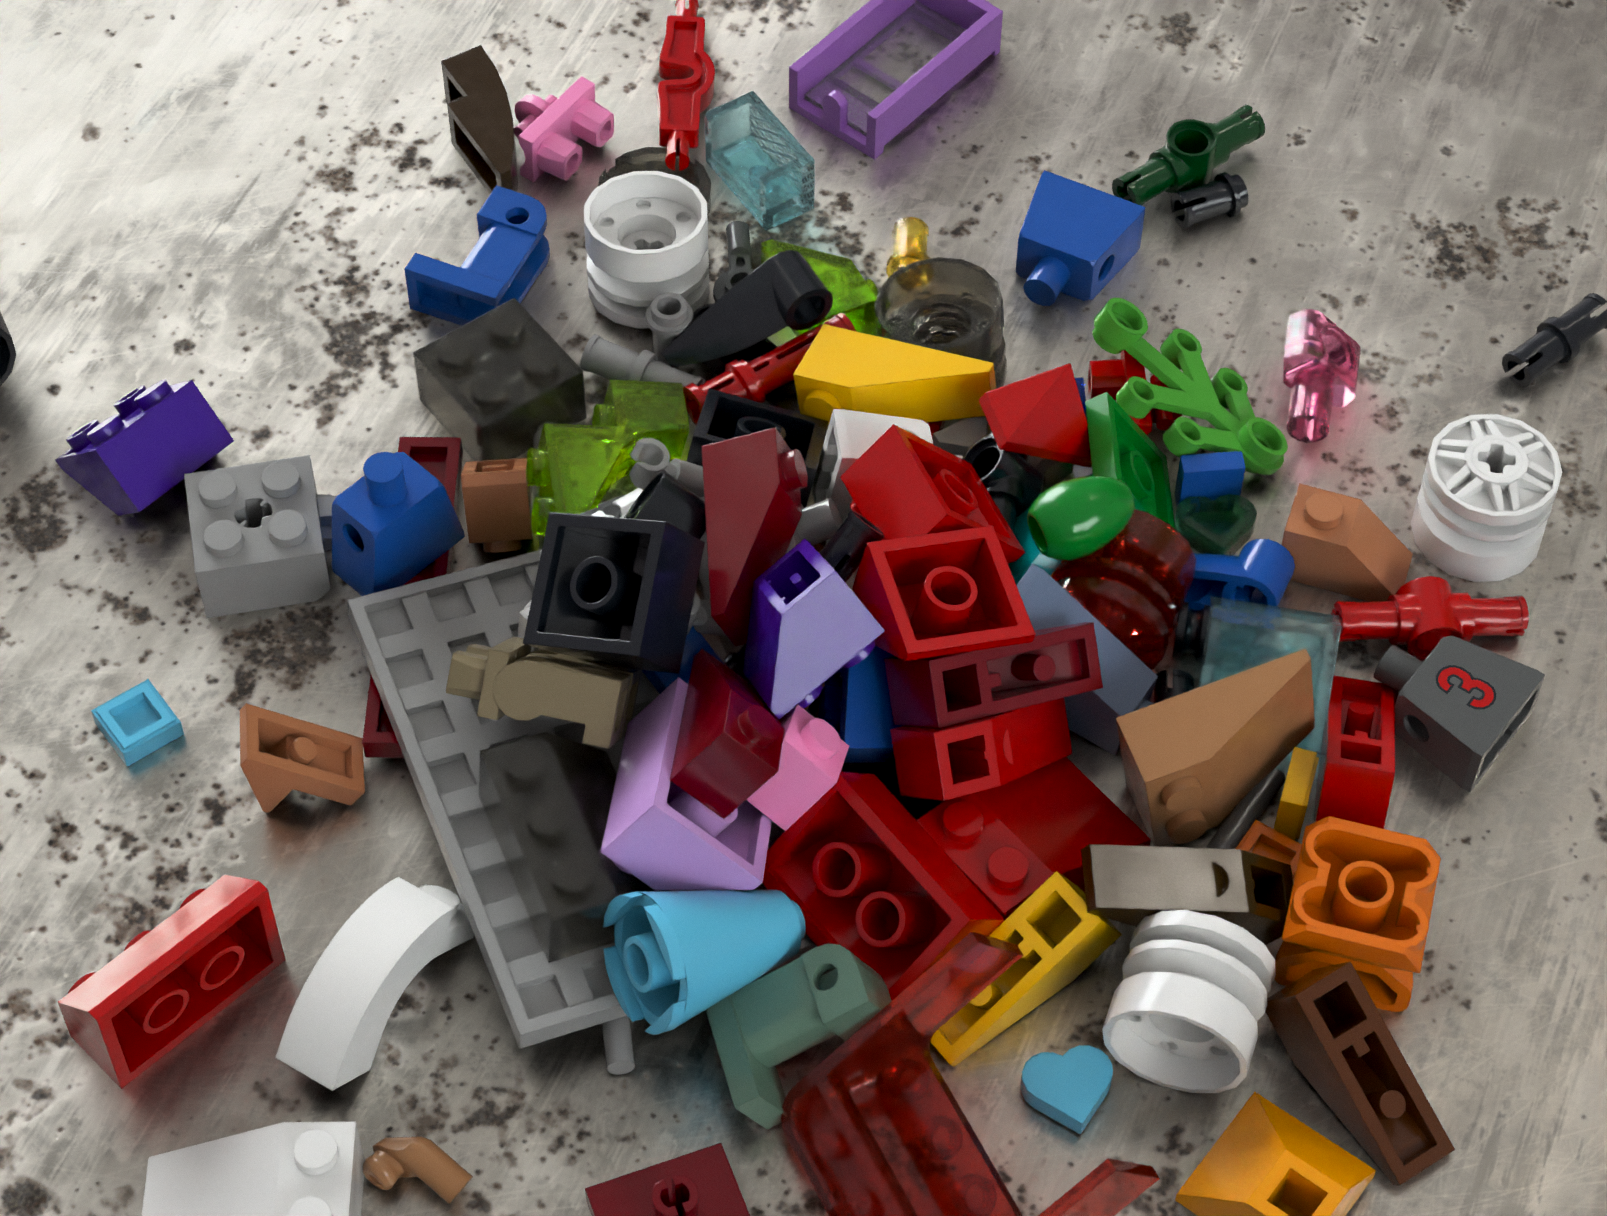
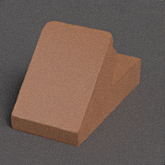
[240,703,365,813]

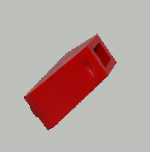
[890,698,1072,801]

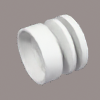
[584,171,710,329]
[1411,414,1562,582]
[1102,910,1276,1093]

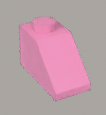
[746,704,849,831]

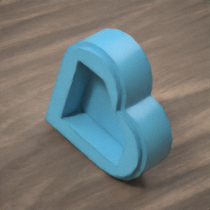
[1020,1045,1113,1135]

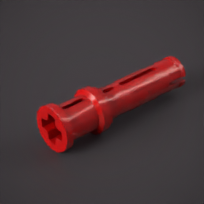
[681,313,856,426]

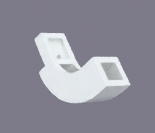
[275,877,474,1091]

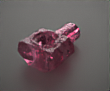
[1283,309,1361,443]

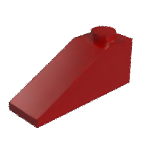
[1314,675,1395,829]

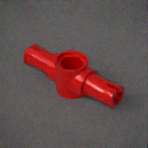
[1331,576,1529,661]

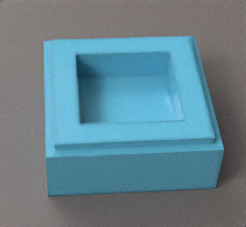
[91,679,184,767]

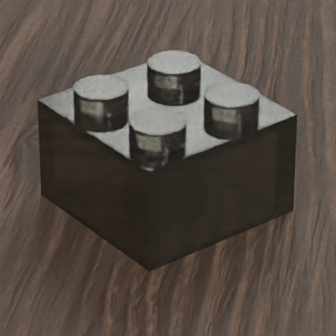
[413,298,587,461]

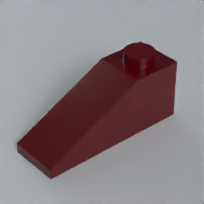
[701,427,808,646]
[884,622,1103,729]
[670,648,785,819]

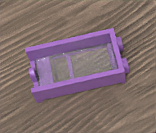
[789,0,1003,160]

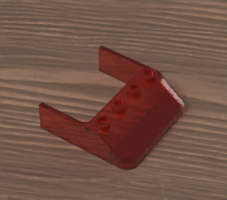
[781,932,1160,1216]

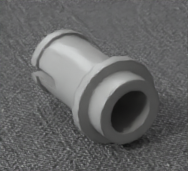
[645,293,694,368]

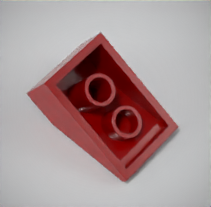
[916,757,1151,919]

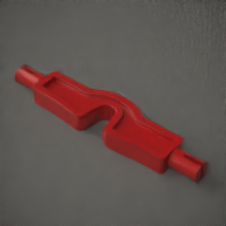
[657,0,715,171]

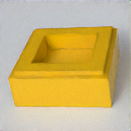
[1274,747,1319,840]

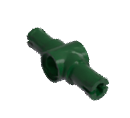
[1112,104,1265,206]

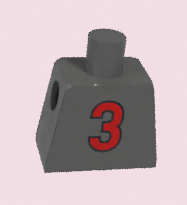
[1374,636,1545,793]

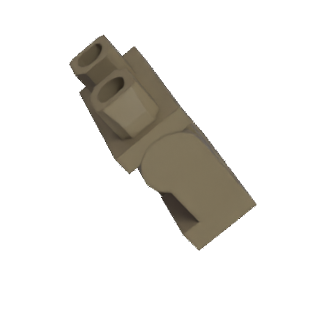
[446,636,642,749]

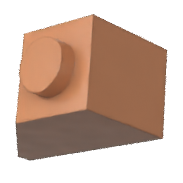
[461,457,533,552]
[1281,483,1413,602]

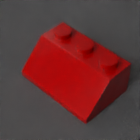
[763,772,1006,1012]
[58,875,286,1089]

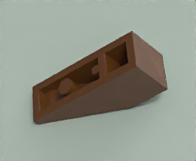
[1265,961,1455,1186]

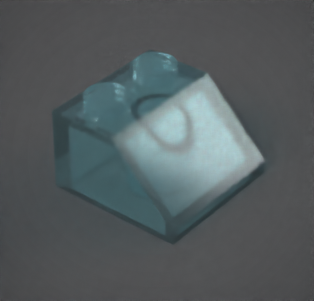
[1197,596,1342,755]

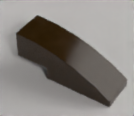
[441,45,518,194]

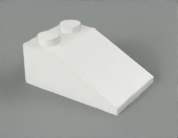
[142,1121,365,1216]

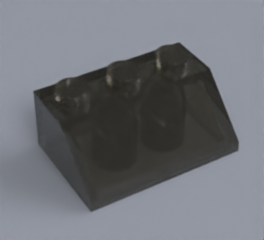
[479,732,669,963]

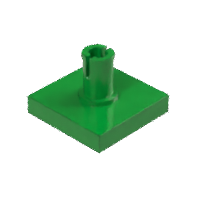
[1085,392,1178,556]

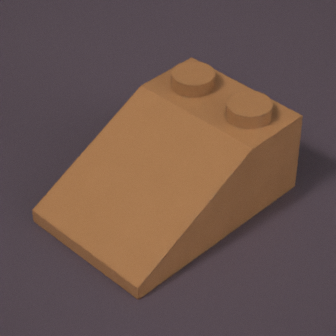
[1116,648,1315,847]

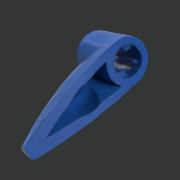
[1103,539,1295,622]

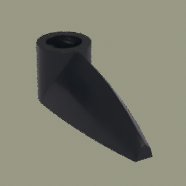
[661,250,833,367]

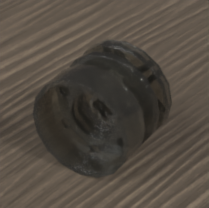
[874,257,1007,388]

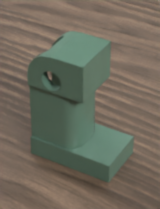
[706,943,899,1129]

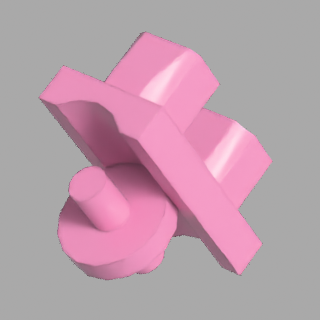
[514,76,614,183]

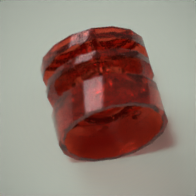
[1051,509,1196,670]

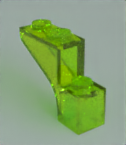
[526,380,690,542]

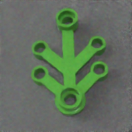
[1092,298,1288,475]

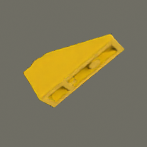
[793,324,996,424]
[906,871,1122,1067]

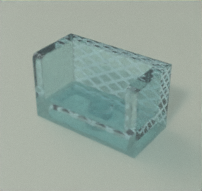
[705,91,815,231]

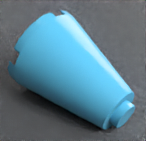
[603,890,806,1035]

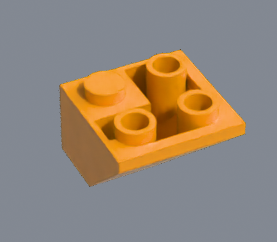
[1175,1092,1376,1216]

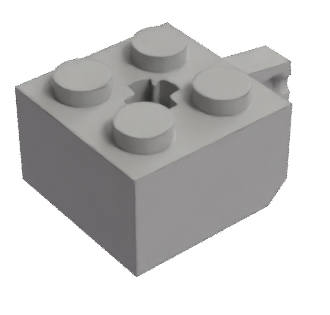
[184,455,336,618]

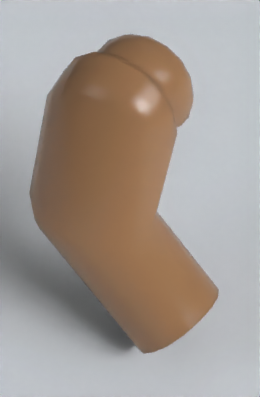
[363,1136,473,1204]

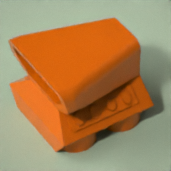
[1274,816,1441,1012]

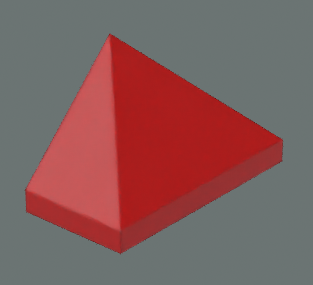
[979,363,1092,468]

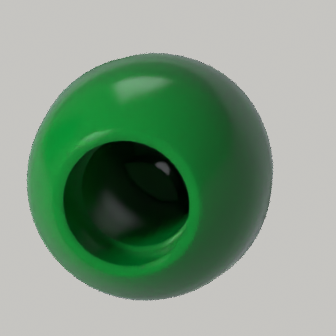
[1027,476,1135,560]

